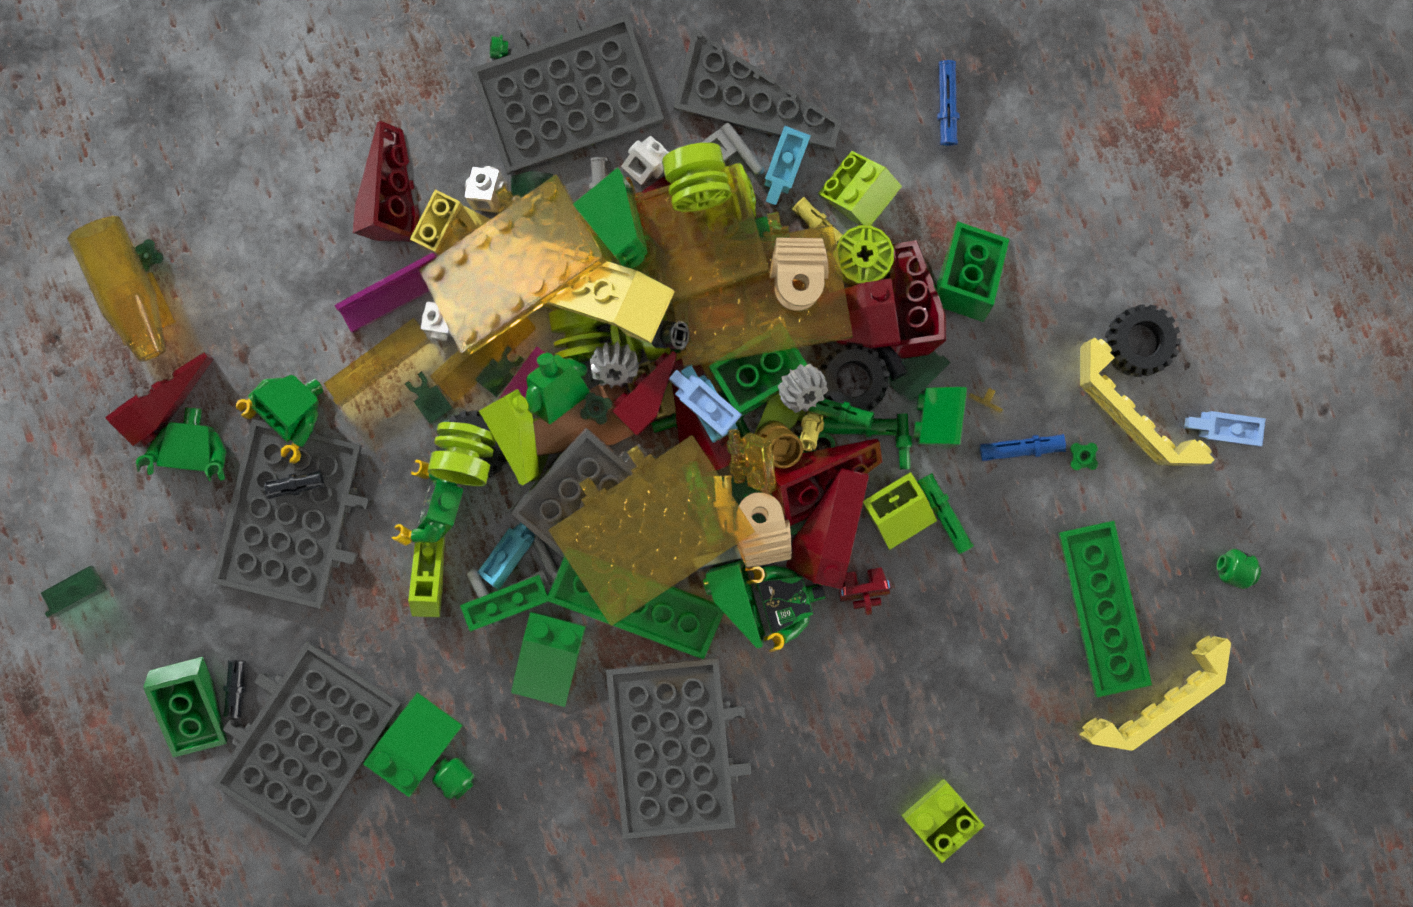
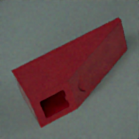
[613,351,677,437]

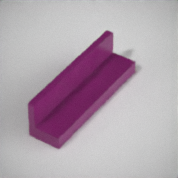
[334,252,450,333]

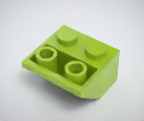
[818,151,902,226]
[862,472,937,550]
[901,779,985,863]

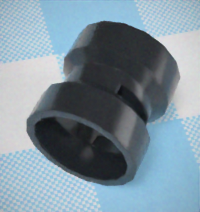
[651,320,689,349]

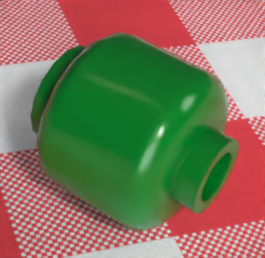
[1217,549,1261,589]
[432,757,474,800]

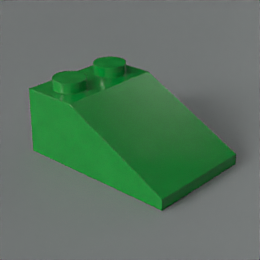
[935,221,1009,322]
[709,323,807,418]
[913,387,967,449]
[703,559,766,648]
[511,611,587,707]
[143,657,227,758]
[363,692,463,797]

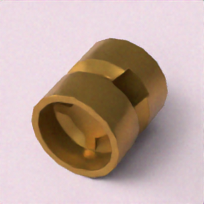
[754,421,803,468]

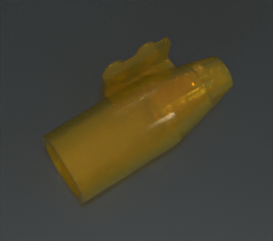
[67,216,176,362]

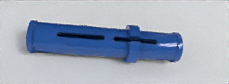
[937,60,960,146]
[980,434,1066,461]

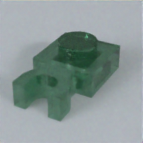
[474,345,524,397]
[405,371,453,424]

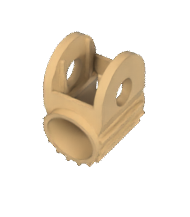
[770,238,828,311]
[733,493,791,568]

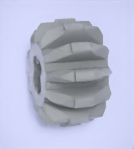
[590,341,638,389]
[778,364,828,413]

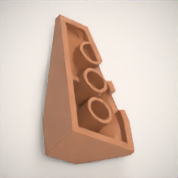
[533,384,634,456]

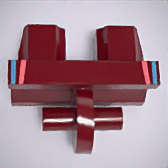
[839,567,891,616]

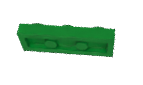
[460,575,548,632]

